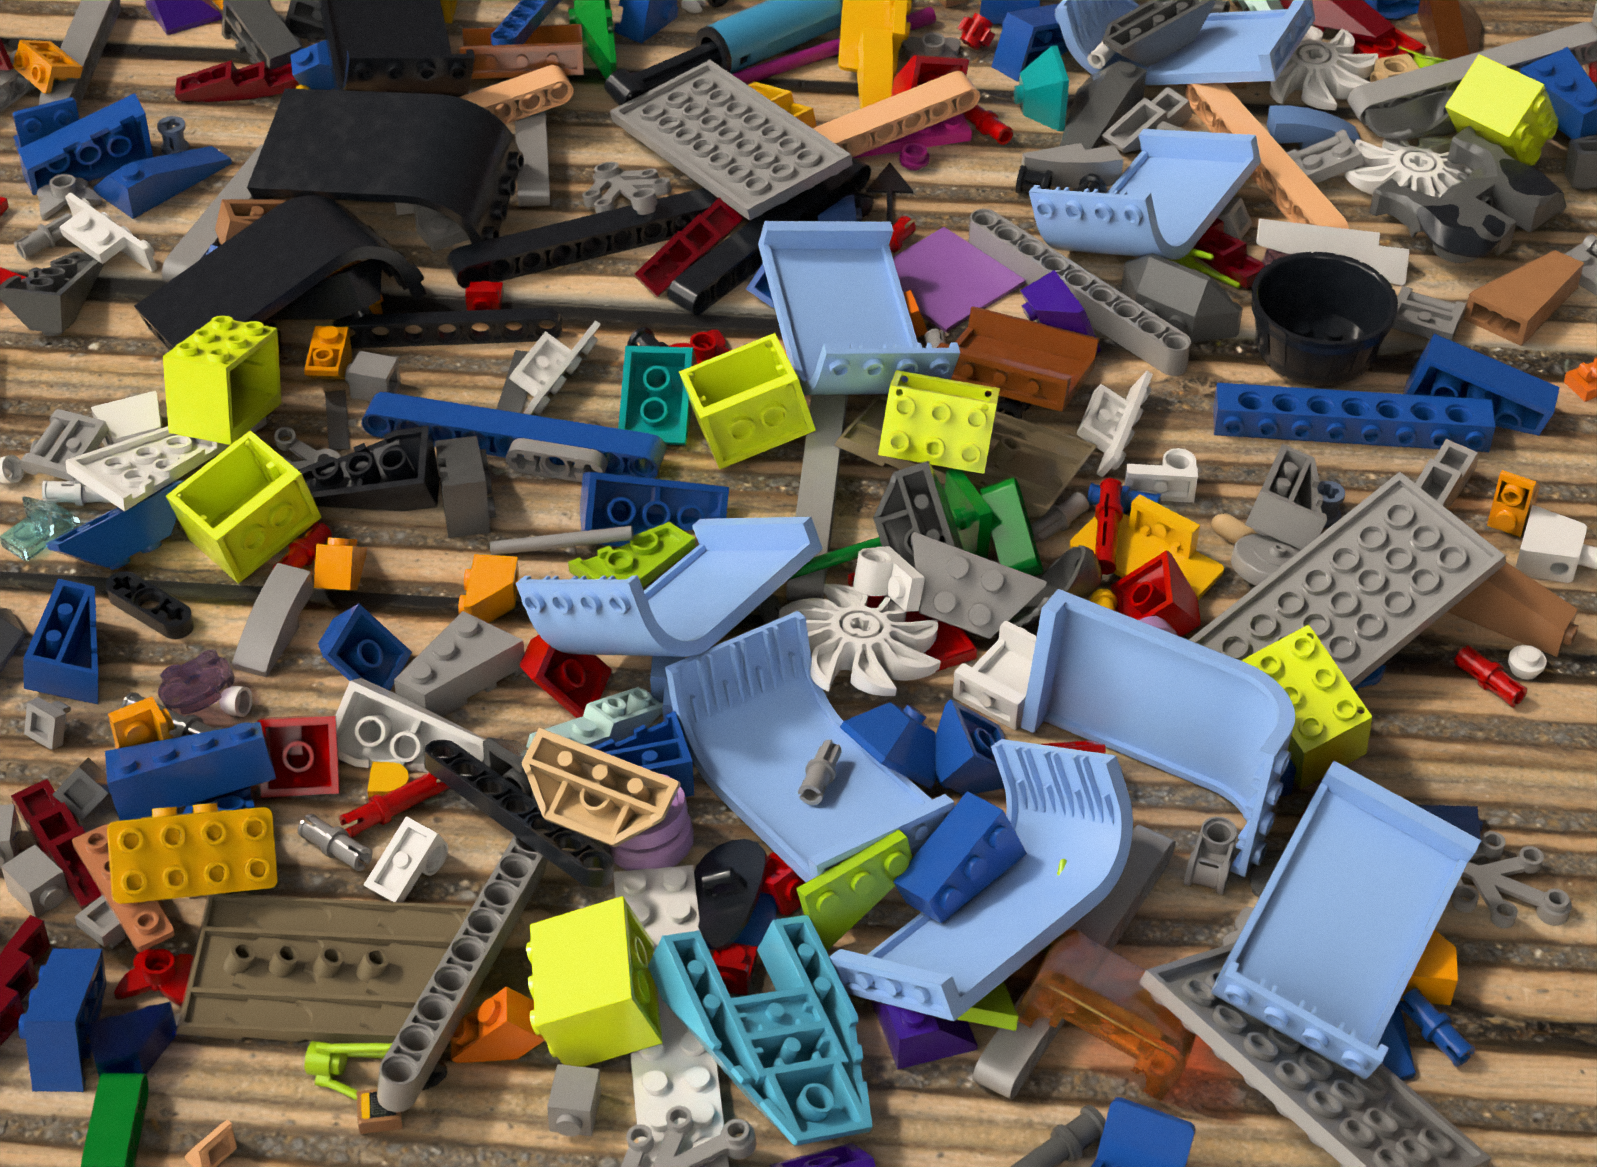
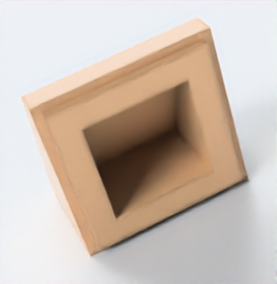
[184,1120,237,1167]

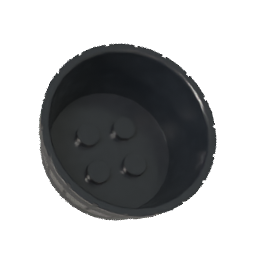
[1251,252,1398,386]

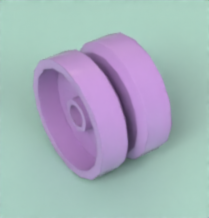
[609,774,693,871]

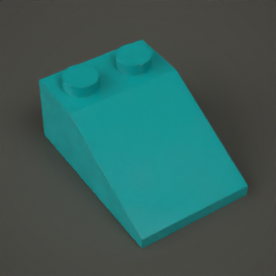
[618,346,697,445]

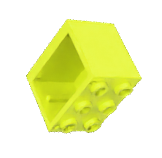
[1445,54,1558,166]
[163,316,282,445]
[679,333,816,470]
[878,370,1000,474]
[166,430,322,584]
[1242,624,1372,789]
[526,896,662,1067]

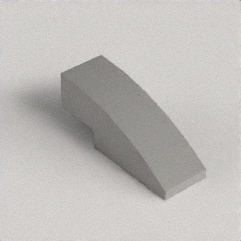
[1101,87,1192,153]
[1022,143,1123,188]
[1415,439,1478,509]
[232,563,314,678]

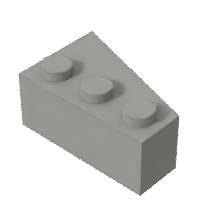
[1245,444,1327,550]
[394,611,524,717]

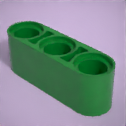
[980,477,1043,577]
[81,1073,149,1167]

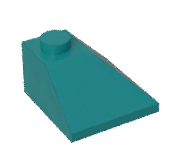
[1014,45,1069,131]

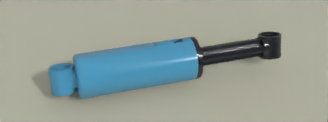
[604,0,843,106]

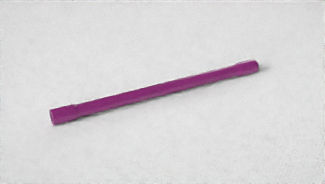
[732,7,936,85]

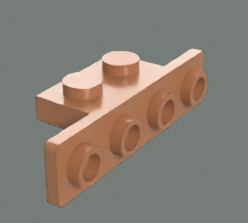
[72,824,175,952]

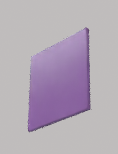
[893,227,1026,333]

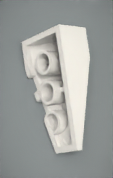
[335,678,485,776]

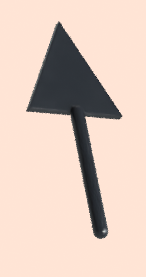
[866,162,913,226]

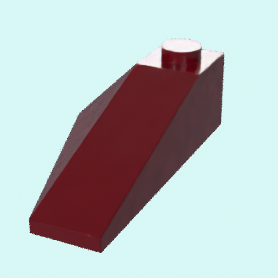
[1279,0,1395,43]

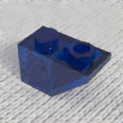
[86,1001,177,1077]

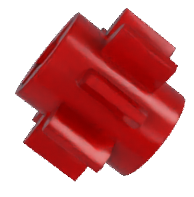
[957,13,995,50]

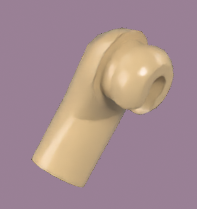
[1211,514,1258,544]

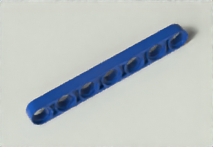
[491,0,560,45]

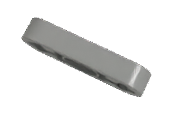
[506,438,608,483]

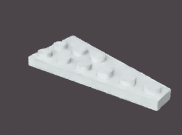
[66,417,267,511]

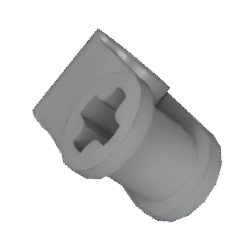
[1184,816,1237,895]

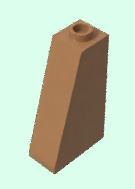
[1463,250,1584,346]
[1447,562,1579,657]

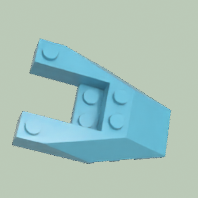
[648,915,873,1146]

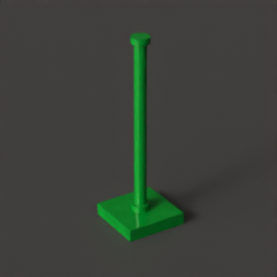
[780,468,993,587]

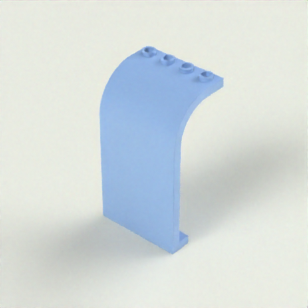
[1055,0,1316,85]
[1029,129,1261,260]
[758,221,960,395]
[515,517,823,657]
[1020,589,1295,877]
[665,611,955,882]
[829,739,1133,1021]
[1211,761,1481,1080]

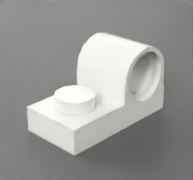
[1124,448,1198,503]
[853,546,925,612]
[364,816,448,903]

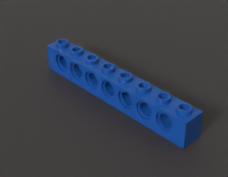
[1213,383,1495,452]

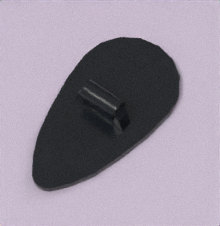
[694,839,768,951]

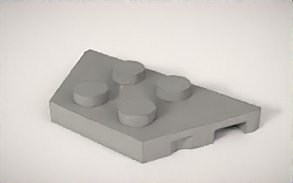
[911,532,1047,639]

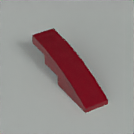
[175,60,300,102]
[634,197,743,298]
[1193,218,1267,289]
[11,779,102,910]
[0,915,51,1047]

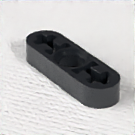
[106,571,194,639]

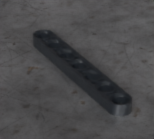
[332,308,562,349]
[424,740,614,888]

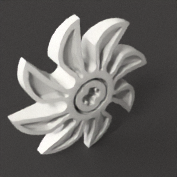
[1269,26,1378,110]
[1344,136,1471,198]
[779,584,941,696]

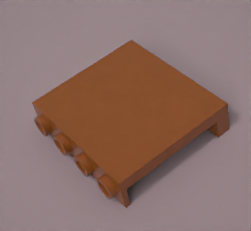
[459,24,584,79]
[937,306,1099,412]

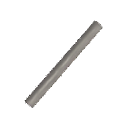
[490,526,634,555]

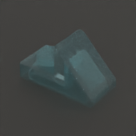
[0,496,80,562]

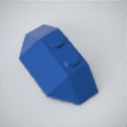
[46,480,184,570]

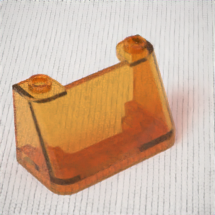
[1016,929,1197,1102]

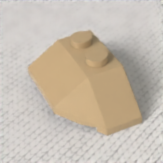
[522,728,681,847]

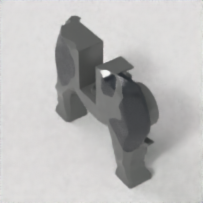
[1369,125,1567,263]

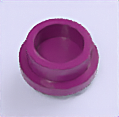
[899,143,930,171]

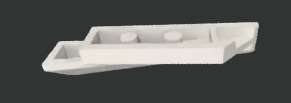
[1256,219,1409,286]

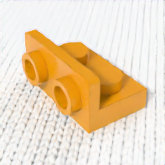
[13,40,83,93]
[108,696,174,749]

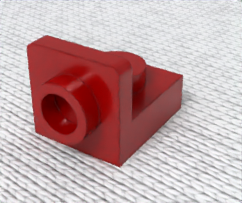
[465,281,504,311]
[761,852,806,916]
[713,943,758,995]

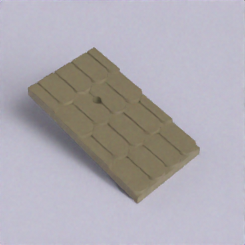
[834,394,1097,518]
[175,894,471,1043]

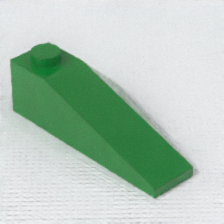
[568,0,617,80]

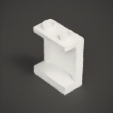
[953,621,1037,730]

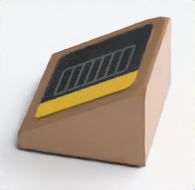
[357,1089,403,1134]

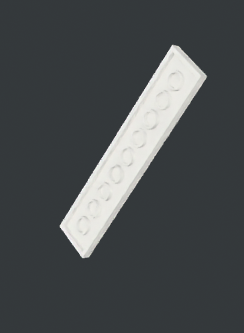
[613,865,729,1167]

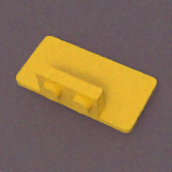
[838,0,912,78]
[1069,494,1224,600]
[107,803,278,904]

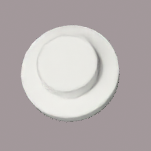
[1508,645,1547,680]

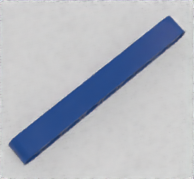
[361,392,667,478]

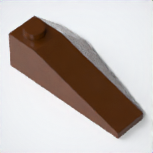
[1417,0,1482,60]

